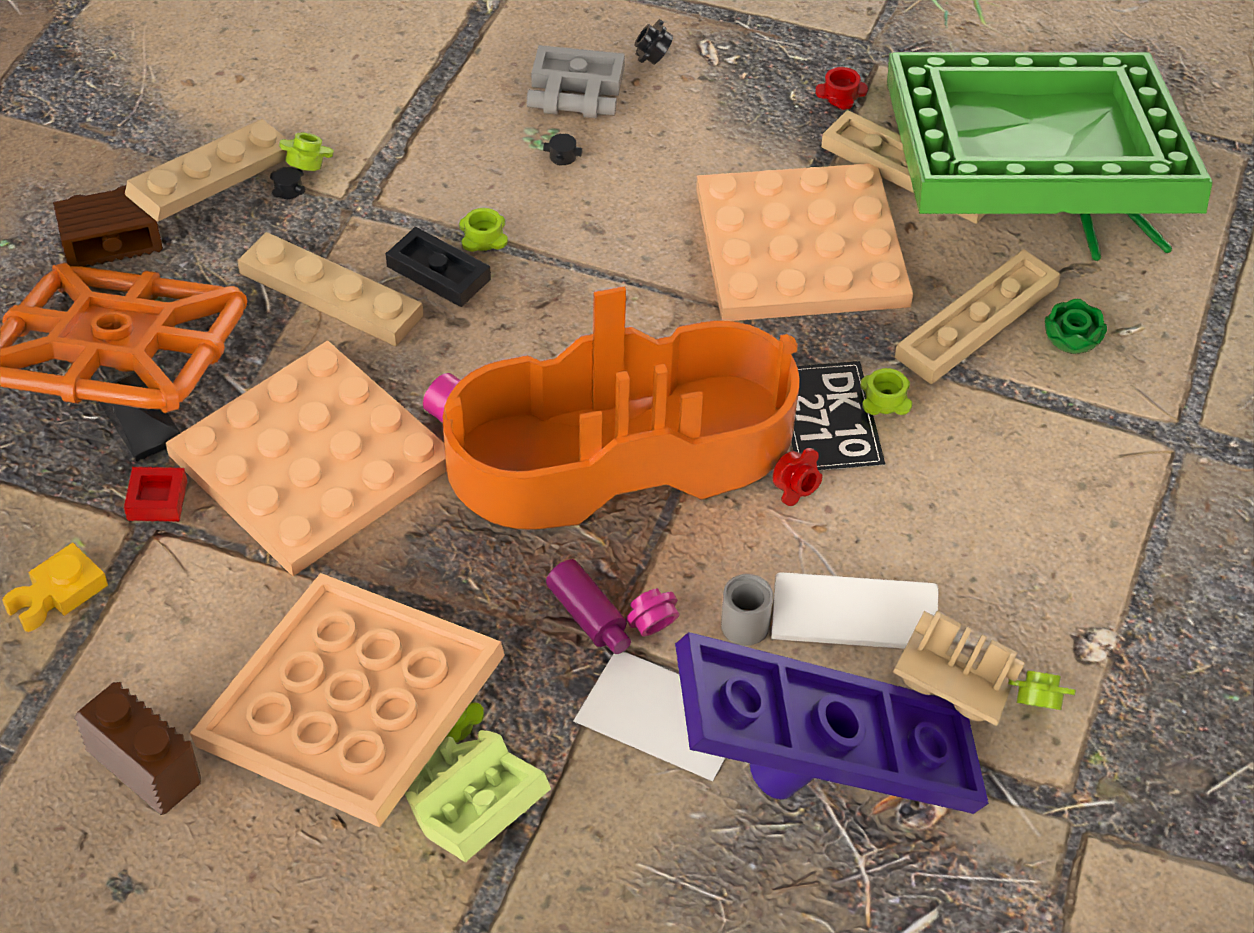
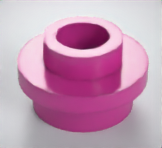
[626,588,680,637]

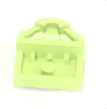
[405,730,551,862]

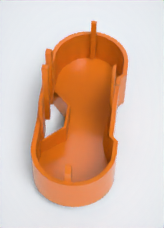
[443,286,800,530]

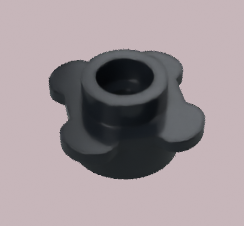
[634,19,673,64]

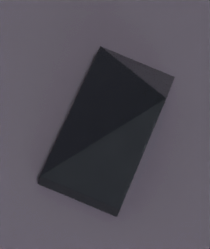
[99,372,180,462]

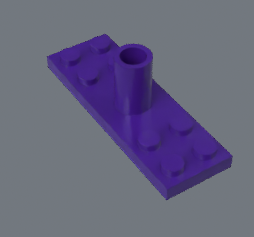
[675,632,989,814]

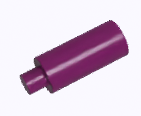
[546,559,631,654]

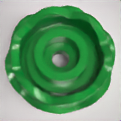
[1045,299,1107,354]

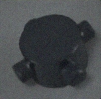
[543,133,583,166]
[270,167,306,199]

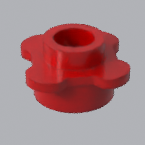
[815,67,868,110]
[772,448,822,506]

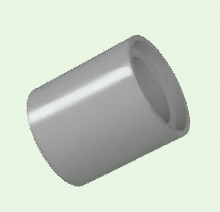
[721,574,773,646]

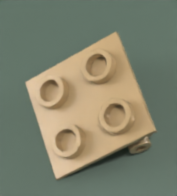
[893,611,1025,726]

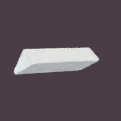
[771,572,938,649]

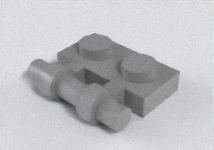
[527,45,625,119]

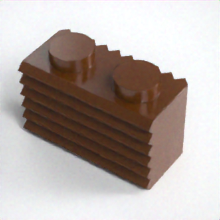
[53,185,163,267]
[74,682,201,815]

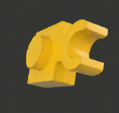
[2,542,108,632]

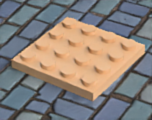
[696,164,913,321]
[166,340,447,576]
[190,573,505,827]

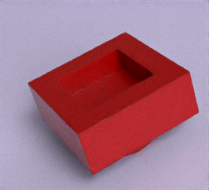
[124,467,187,522]

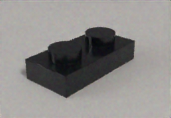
[385,226,491,307]

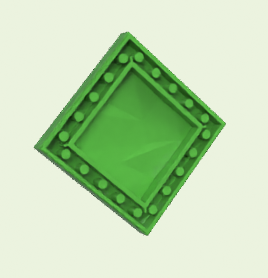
[887,52,1213,214]

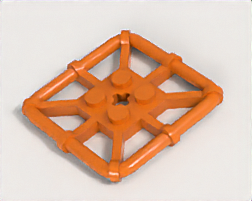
[0,262,247,413]

